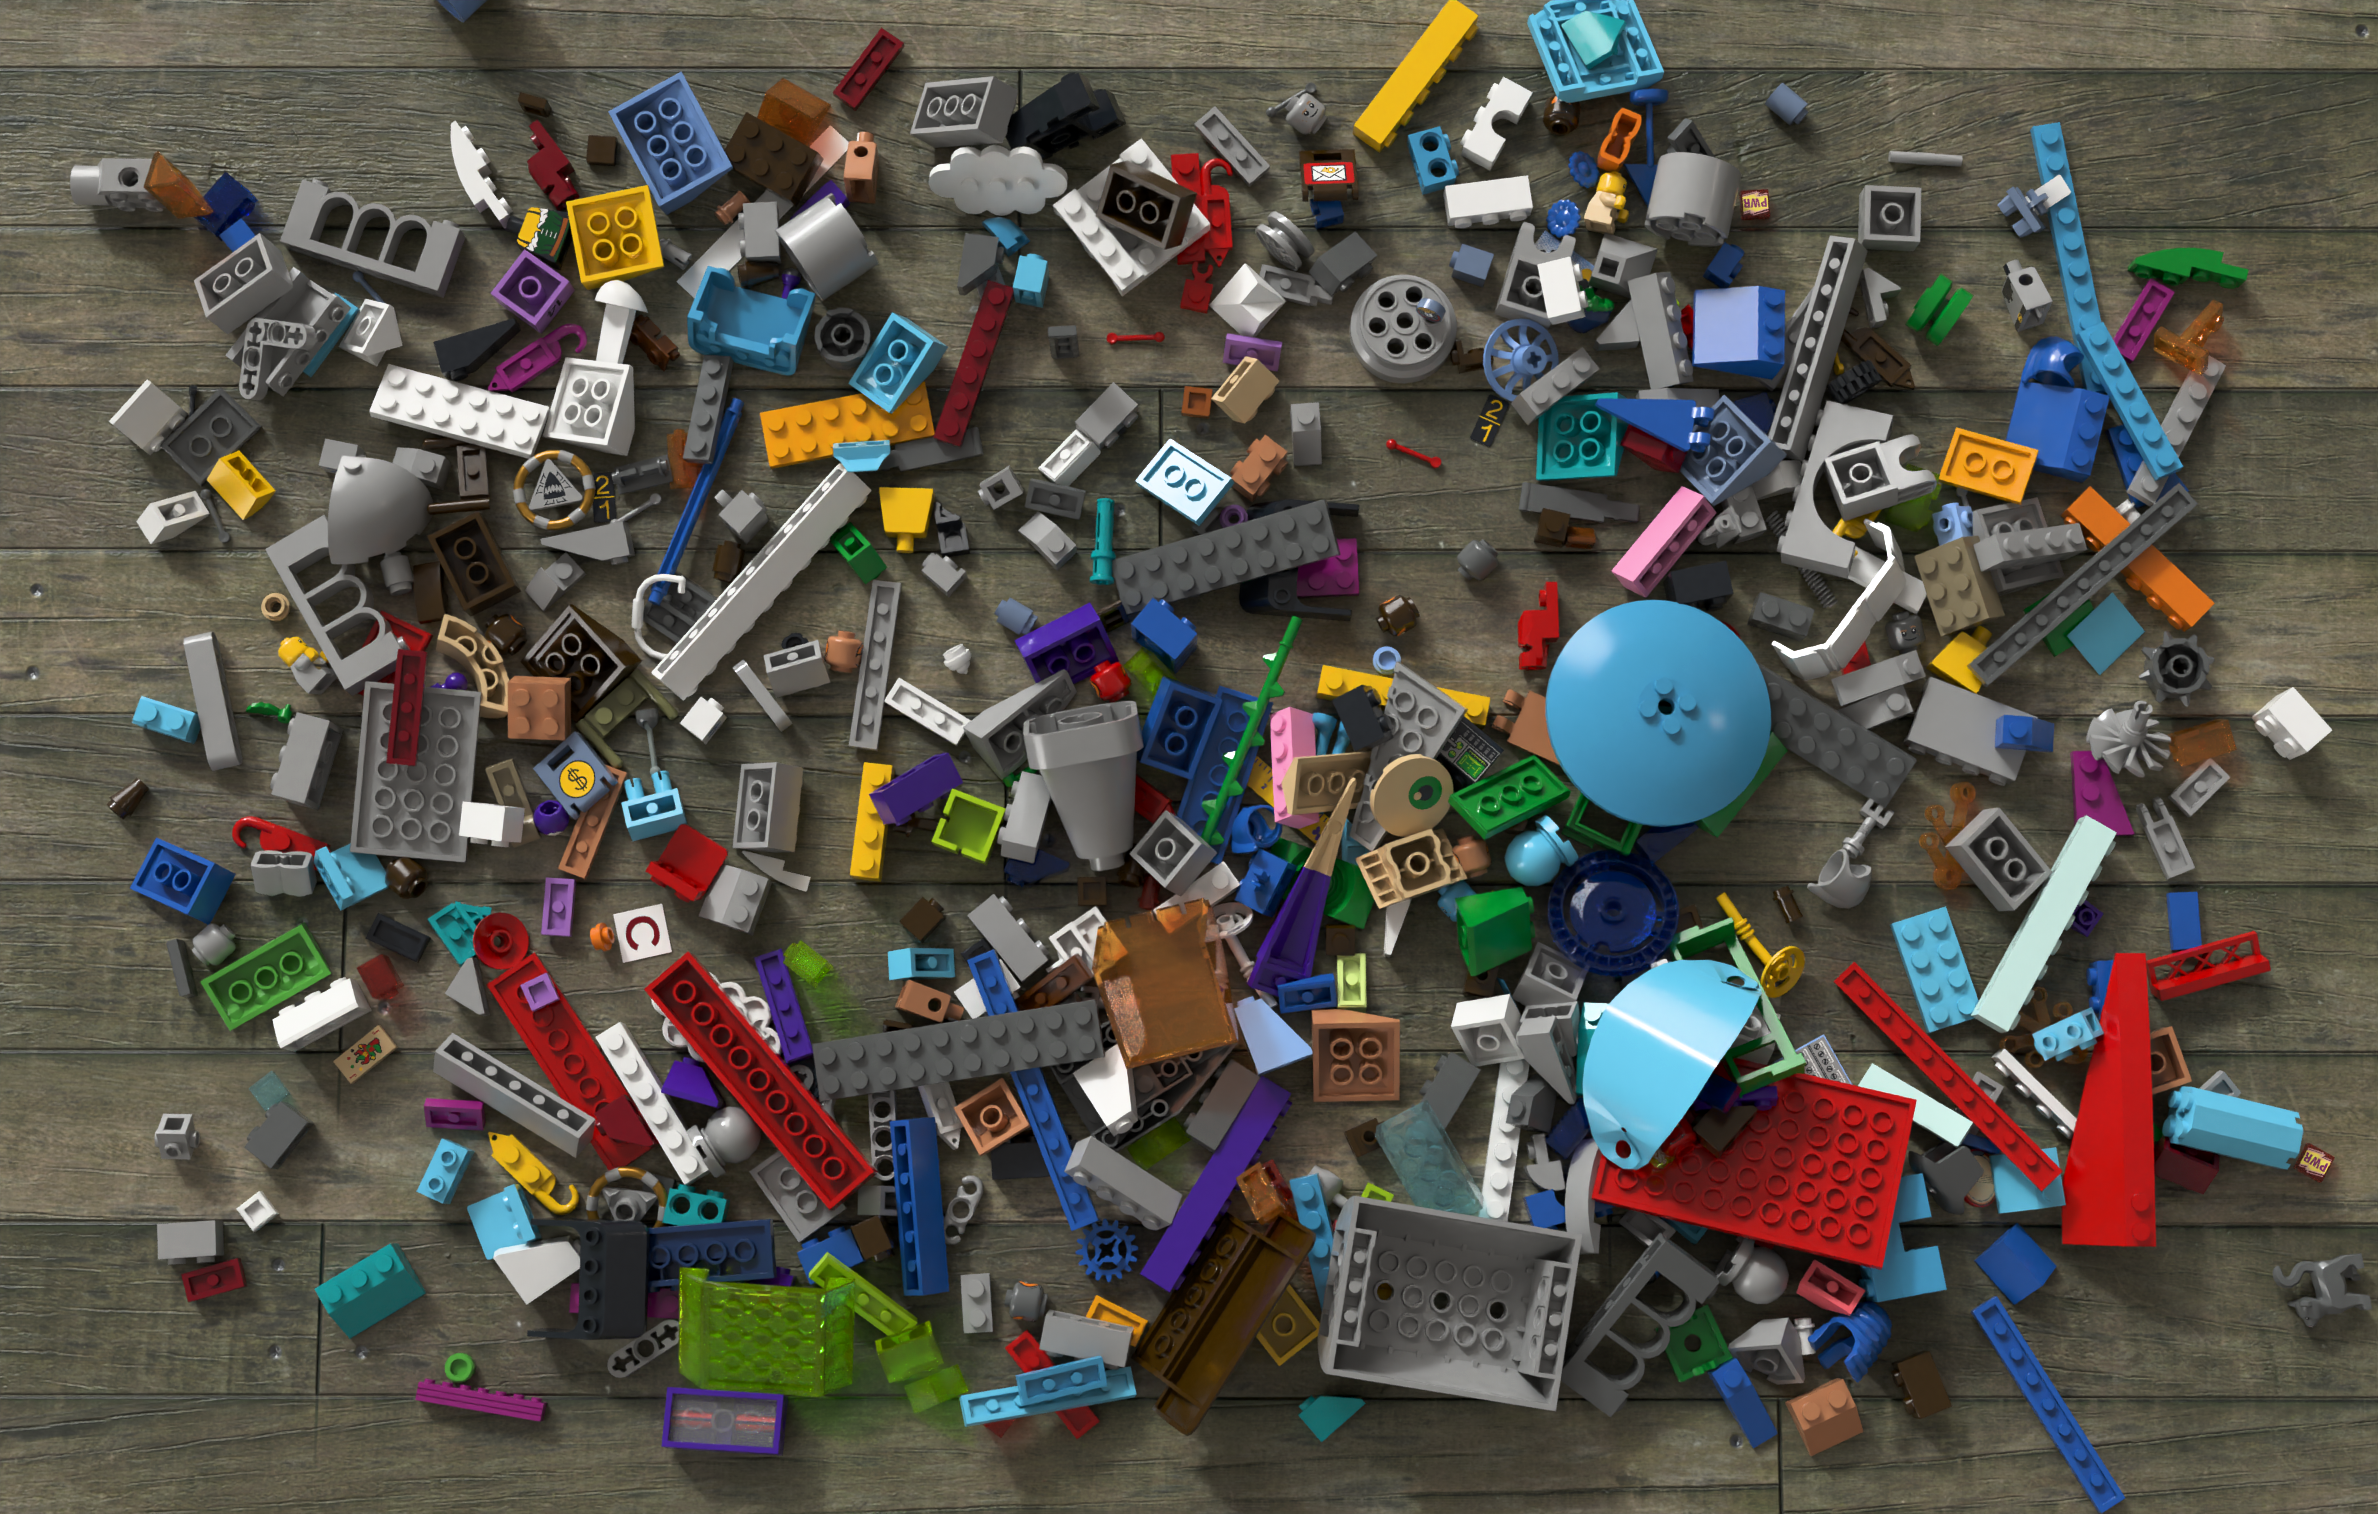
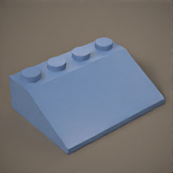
[608,72,733,215]

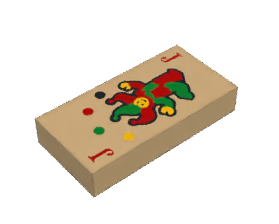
[333,1025,398,1084]

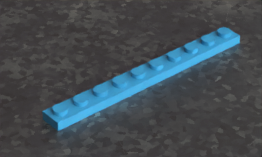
[2030,122,2106,393]

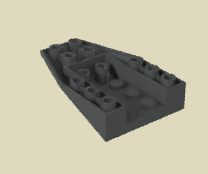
[1049,994,1238,1153]

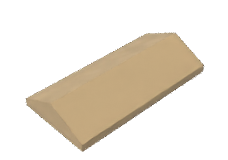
[1281,751,1372,815]

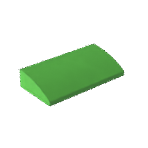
[200,922,332,1031]

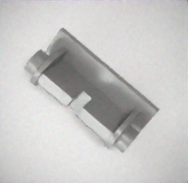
[1697,506,1742,548]

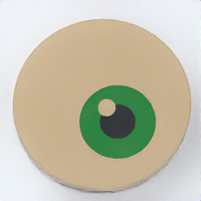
[1370,754,1453,837]

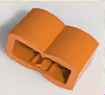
[1597,108,1641,173]

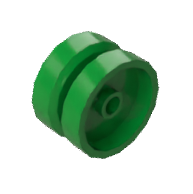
[1905,274,1974,346]

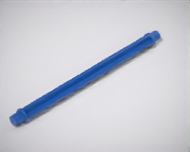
[648,398,744,606]

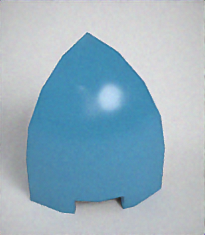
[982,217,1030,257]

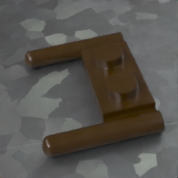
[423,437,490,515]

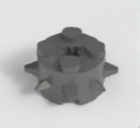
[2139,631,2215,706]

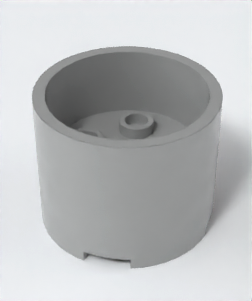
[1645,152,1742,247]
[775,193,878,301]

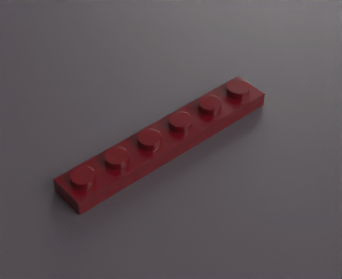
[933,280,1014,448]

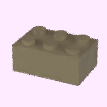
[1914,536,2005,636]

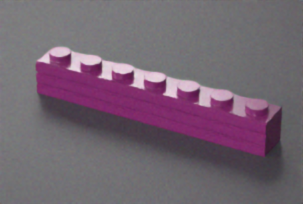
[415,1378,547,1421]

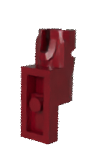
[527,119,580,212]

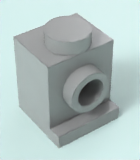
[978,465,1024,510]
[921,553,967,597]

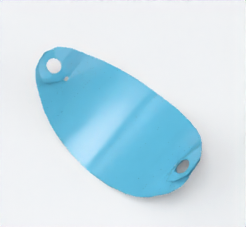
[1582,960,1762,1170]

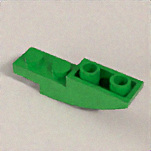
[2127,248,2249,289]

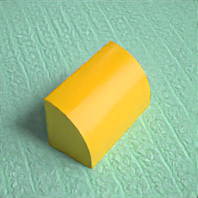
[207,451,276,520]

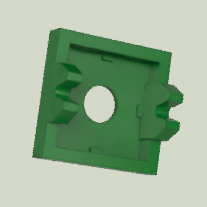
[1654,1304,1733,1382]

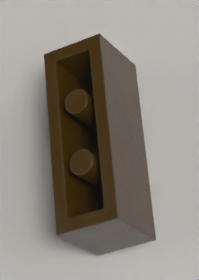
[851,1215,899,1263]

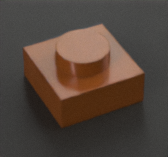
[1182,386,1213,419]

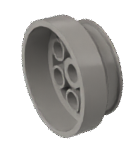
[1350,275,1457,383]

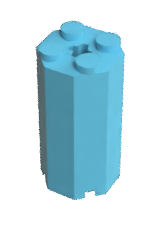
[2162,1086,2303,1169]

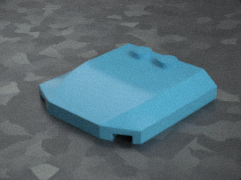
[1527,0,1664,103]

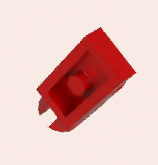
[1518,582,1559,671]

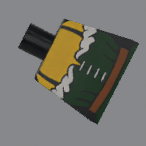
[506,207,573,270]

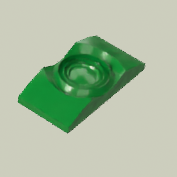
[1270,837,1374,929]

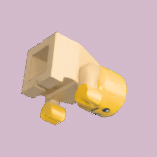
[1584,171,1629,235]

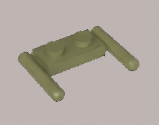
[575,669,678,769]

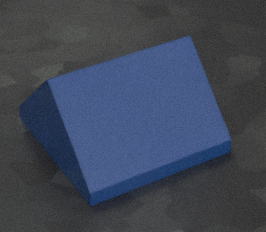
[1974,1222,2057,1305]

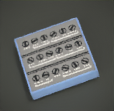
[1772,1035,1852,1085]

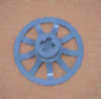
[1483,318,1559,402]

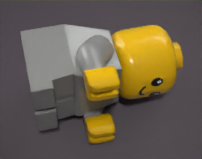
[278,636,337,695]

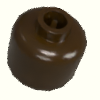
[385,857,428,899]

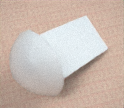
[595,280,648,364]

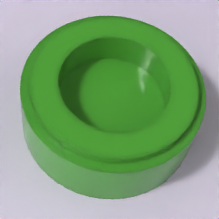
[445,1353,476,1383]

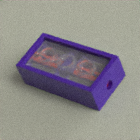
[662,1387,788,1456]

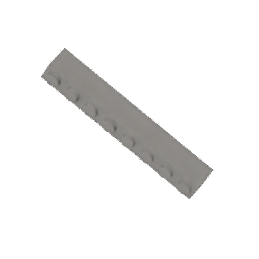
[1769,236,1868,461]

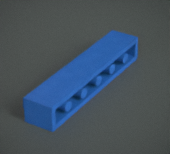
[890,1117,949,1296]

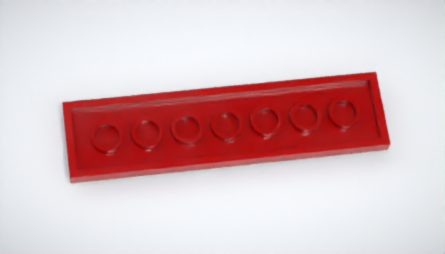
[486,952,659,1170]

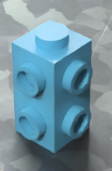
[2032,1007,2104,1061]

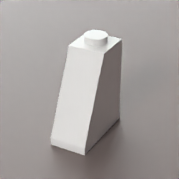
[1073,1042,1138,1136]
[493,1235,581,1305]

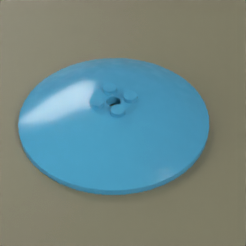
[1545,600,1771,827]

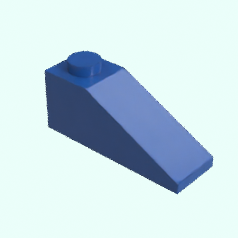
[1707,1358,1778,1449]

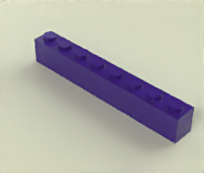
[1140,1076,1292,1293]

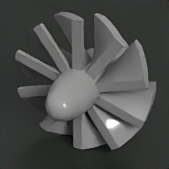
[2086,701,2171,777]

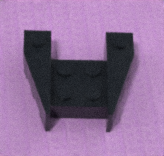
[1005,73,1126,160]

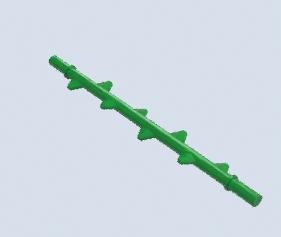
[1194,616,1303,881]

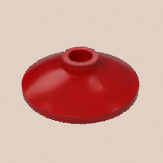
[473,912,529,970]

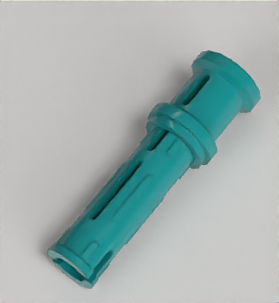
[1089,498,1116,585]

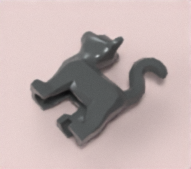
[2272,1253,2372,1327]

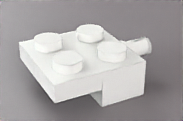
[1046,906,1129,985]

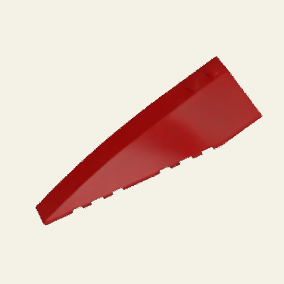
[2061,953,2156,1247]

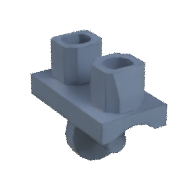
[1998,186,2049,238]

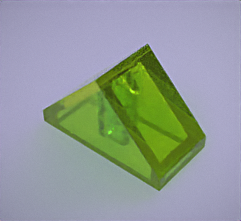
[1127,1116,1190,1171]
[904,1364,969,1413]

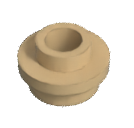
[261,593,291,621]

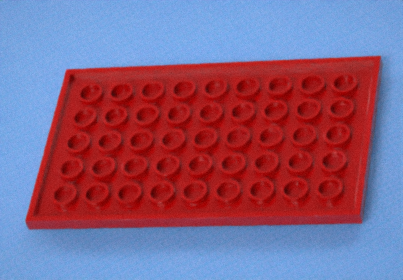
[1591,1058,1917,1270]

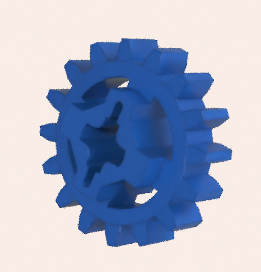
[1076,1219,1138,1282]

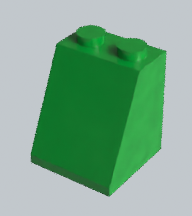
[1455,887,1535,976]

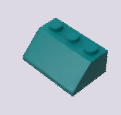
[315,1243,426,1339]

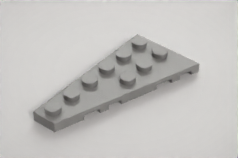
[1349,662,1468,851]

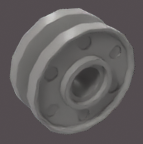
[1255,211,1314,271]

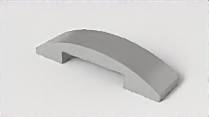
[1565,1139,1602,1255]

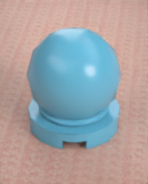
[1504,815,1579,886]

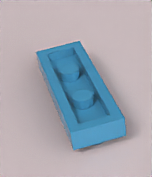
[1016,1355,1108,1406]

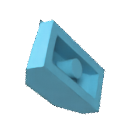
[833,440,890,472]

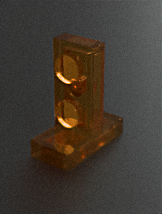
[2154,299,2224,375]
[1236,1162,1299,1225]

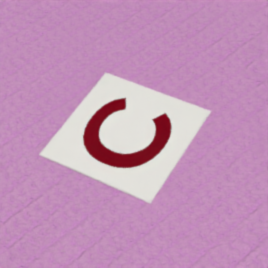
[613,904,672,963]

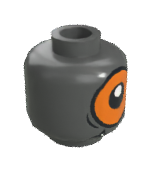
[1004,1281,1048,1322]

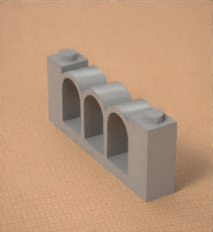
[280,179,465,298]
[265,515,410,696]

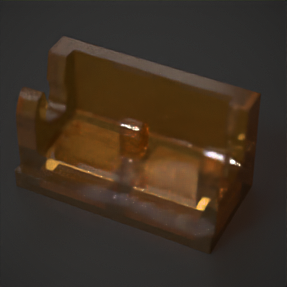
[2167,719,2237,766]

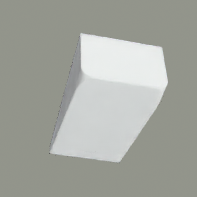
[1384,899,1411,957]

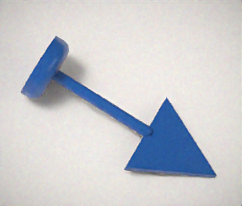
[1623,89,1669,207]

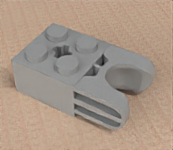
[1494,222,1576,330]
[1824,434,1937,521]

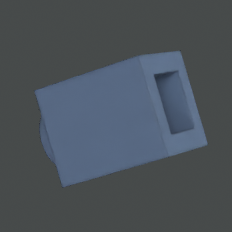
[1449,244,1494,287]

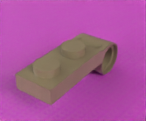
[485,758,542,848]

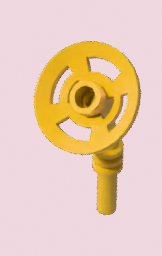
[1716,892,1805,998]

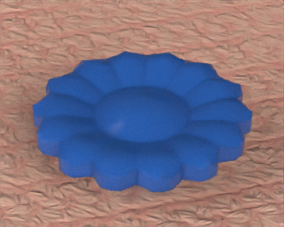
[1568,151,1600,188]
[1546,199,1581,238]

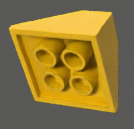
[566,185,664,290]

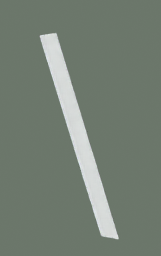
[677,126,848,298]

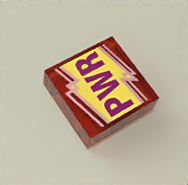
[1739,189,1770,220]
[2293,1143,2335,1183]

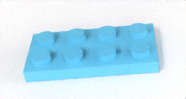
[1890,907,1979,1033]

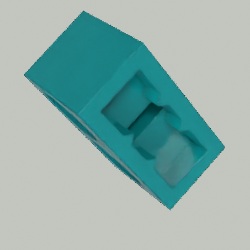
[662,1184,730,1226]

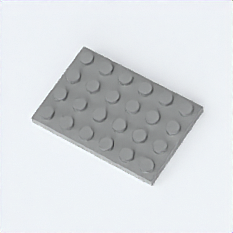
[350,681,481,862]

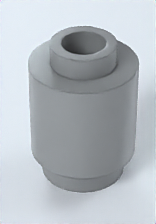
[380,552,413,596]

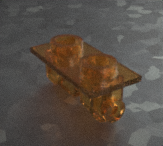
[667,429,698,489]

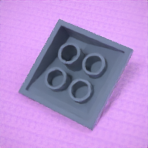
[1680,395,1787,506]

